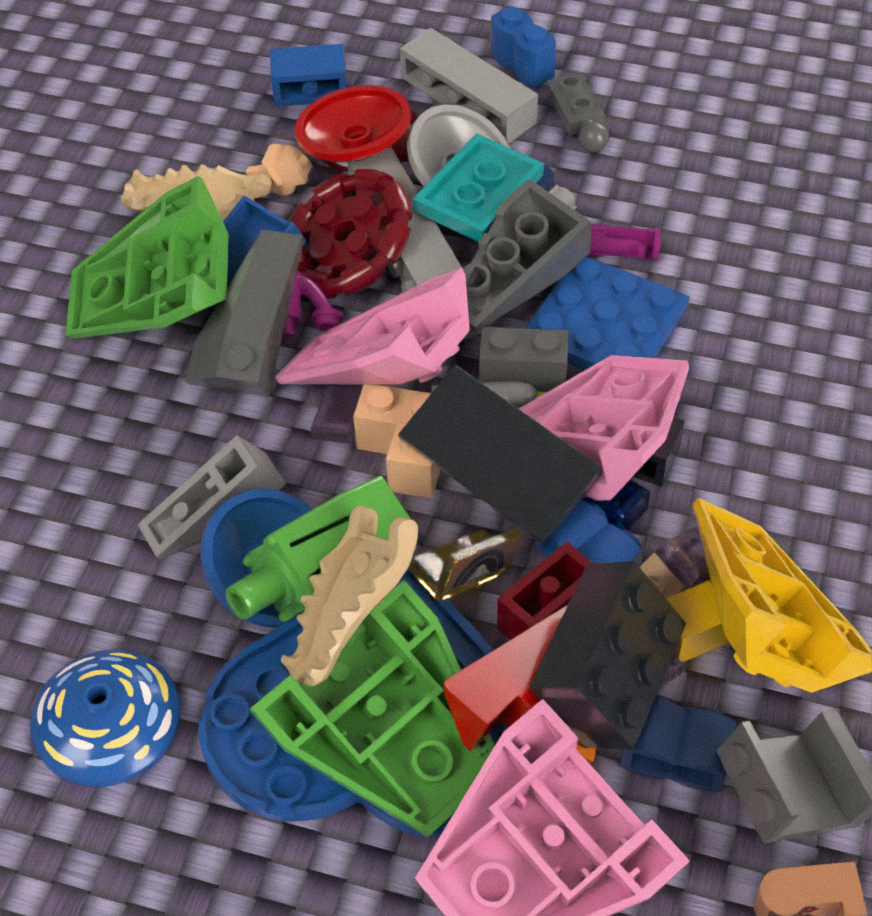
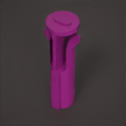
[587,223,661,261]

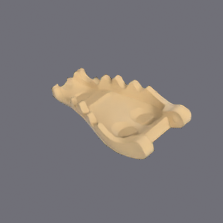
[121,164,272,221]
[281,505,418,686]

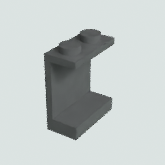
[716,710,872,844]

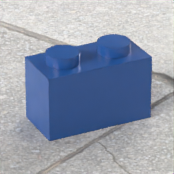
[270,44,347,107]

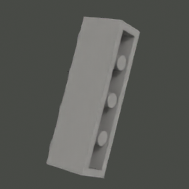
[400,28,538,144]

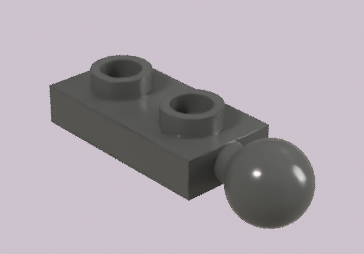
[547,74,609,152]

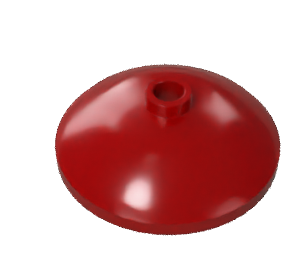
[295,85,411,163]

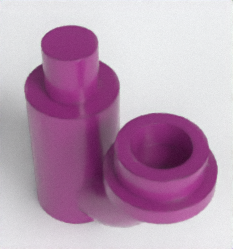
[282,270,343,339]

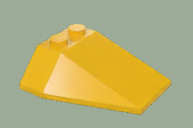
[693,497,872,693]

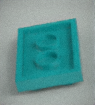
[412,133,545,242]

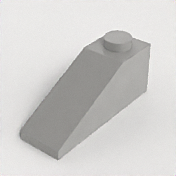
[138,435,286,560]

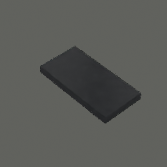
[398,364,603,546]

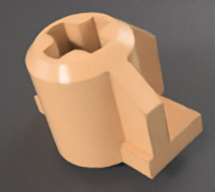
[246,144,312,196]

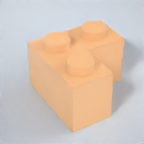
[353,384,440,499]

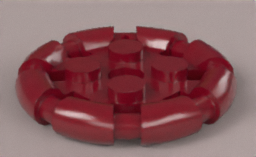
[288,169,413,299]

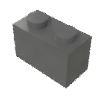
[479,327,569,392]

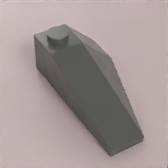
[463,179,591,332]
[185,230,304,397]

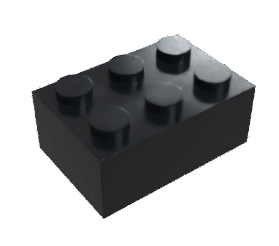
[529,561,686,750]

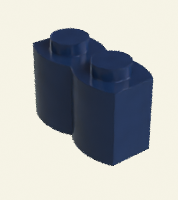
[620,695,736,792]

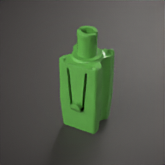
[225,475,410,622]

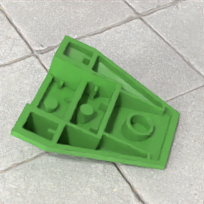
[65,176,229,339]
[250,580,495,837]

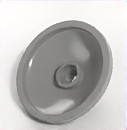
[407,105,510,187]

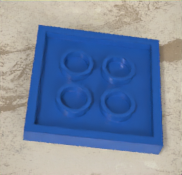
[525,256,690,371]

